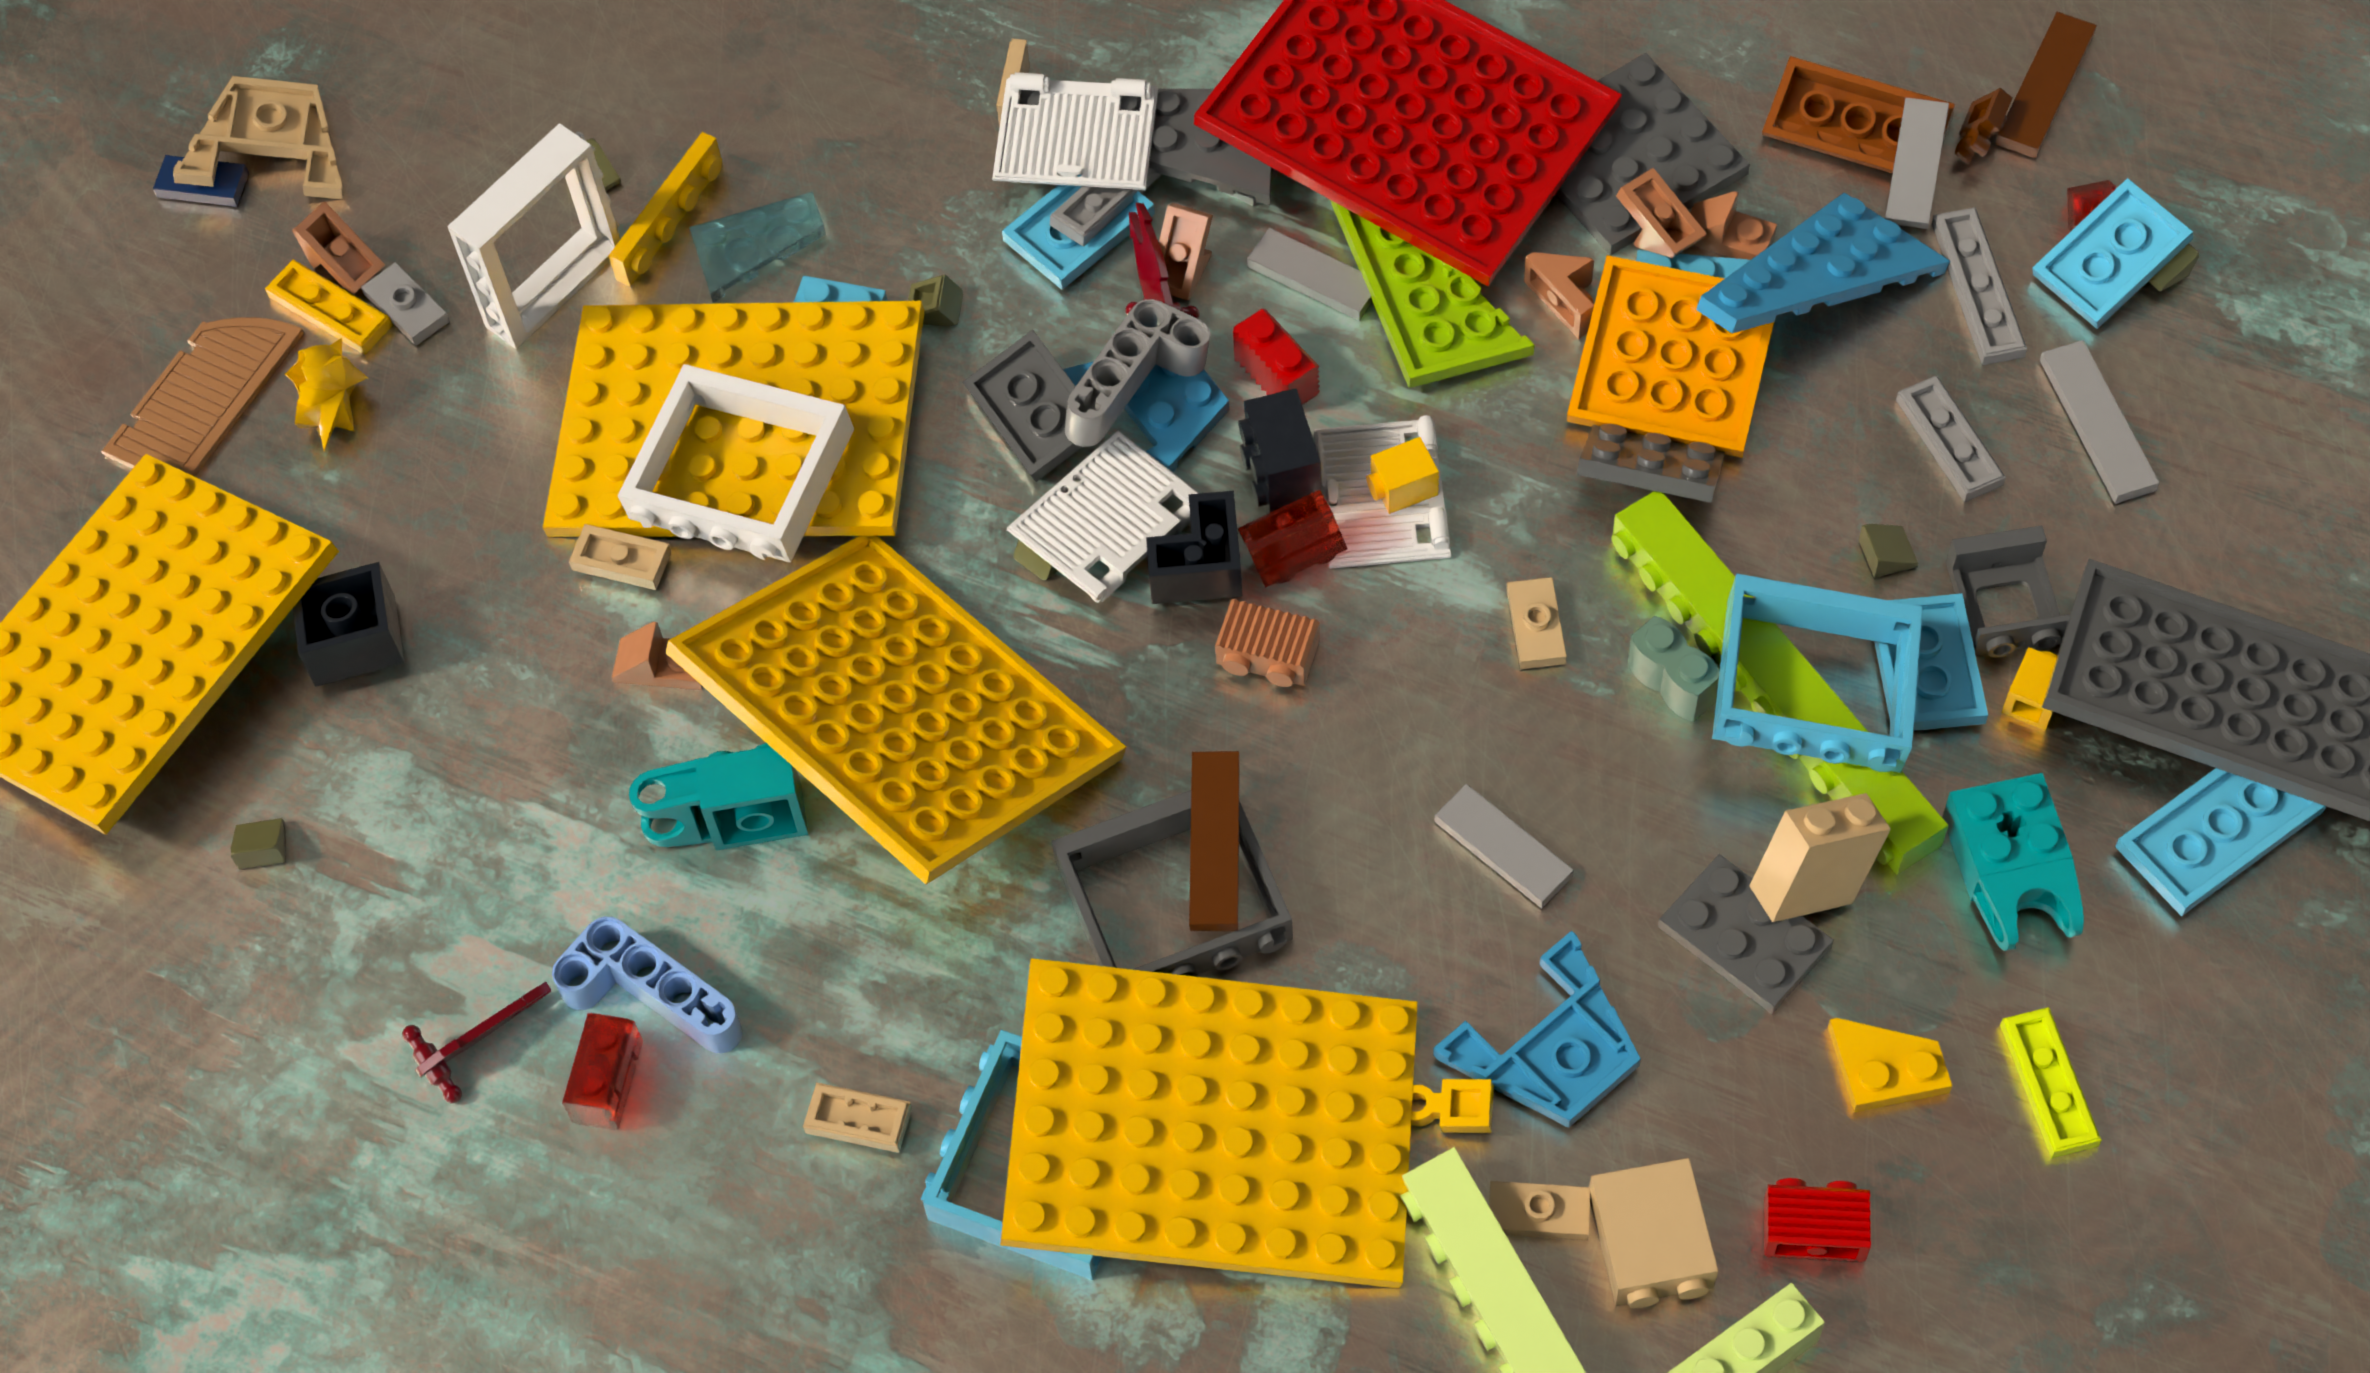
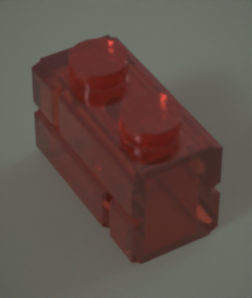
[1237,489,1348,588]
[562,1013,643,1130]

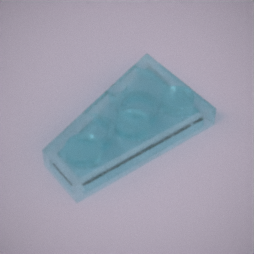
[689,192,826,303]

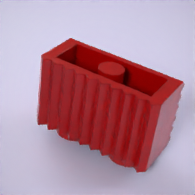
[1233,309,1320,405]
[1764,1178,1871,1262]

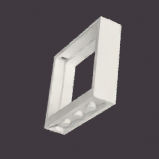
[447,123,620,349]
[618,364,854,563]

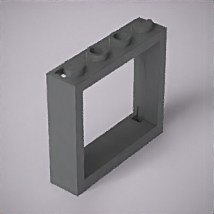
[1052,790,1293,977]

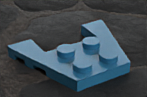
[1063,361,1230,472]
[1433,931,1641,1128]

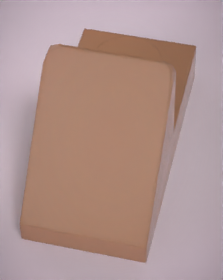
[1616,168,1707,258]
[1690,191,1777,260]
[292,201,385,295]
[1159,203,1213,300]
[1524,252,1594,339]
[612,622,703,690]

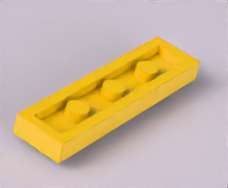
[608,132,723,287]

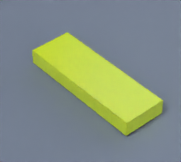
[2000,1007,2102,1159]

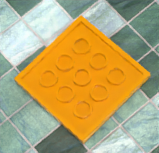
[1567,255,1775,458]

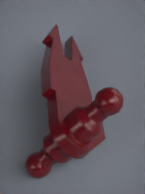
[1125,203,1200,319]
[402,982,551,1104]

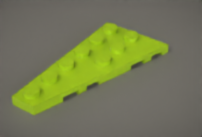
[1330,200,1535,388]

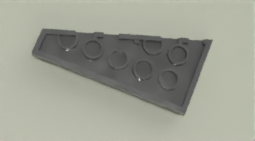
[1020,89,1272,205]

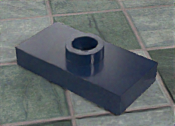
[153,155,249,207]

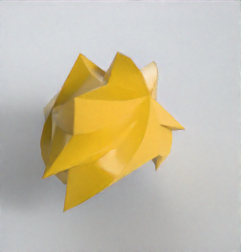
[284,338,368,451]

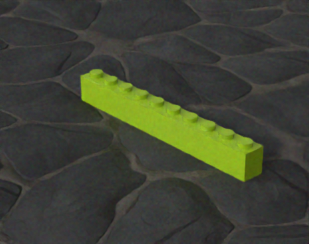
[1612,491,1949,875]

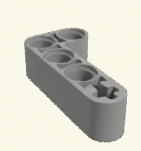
[1064,299,1210,447]

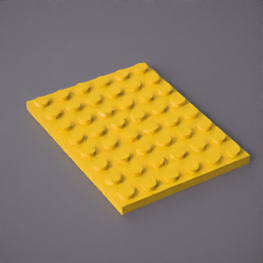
[543,301,925,537]
[0,454,339,835]
[666,536,1127,885]
[1000,958,1418,1289]

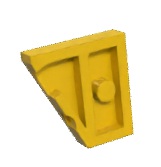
[1828,1018,1952,1113]

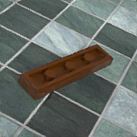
[1995,12,2097,159]
[1189,751,1240,931]

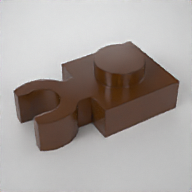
[1955,87,2012,164]

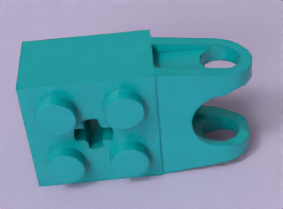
[629,743,808,851]
[1942,773,2084,951]

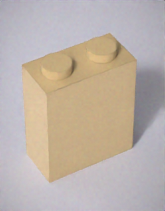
[1749,793,1891,922]
[1589,1158,1718,1308]

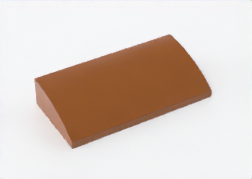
[1762,56,1955,174]

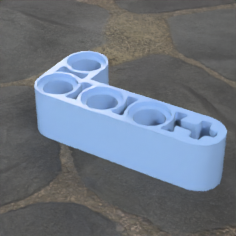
[552,916,743,1053]

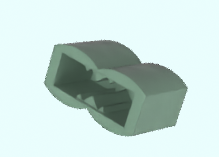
[1628,616,1720,722]

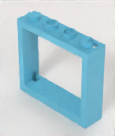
[1712,573,1923,773]
[921,1030,1102,1280]

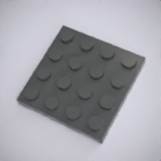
[1555,53,1750,256]

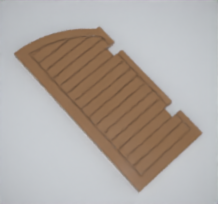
[101,317,305,476]

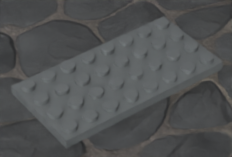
[2041,559,2370,821]

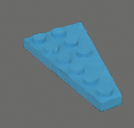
[1696,193,1950,333]

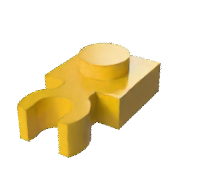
[1411,1079,1494,1133]

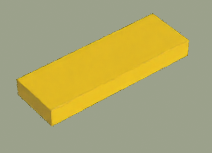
[265,259,393,355]

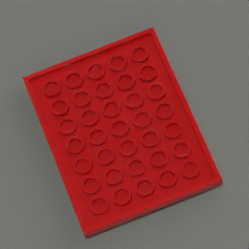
[1194,0,1622,287]

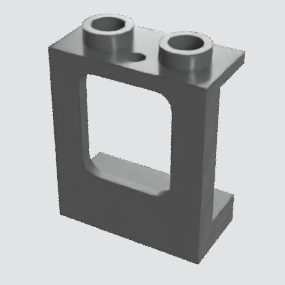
[1946,525,2070,657]

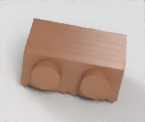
[1215,599,1320,687]

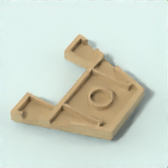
[173,76,343,200]

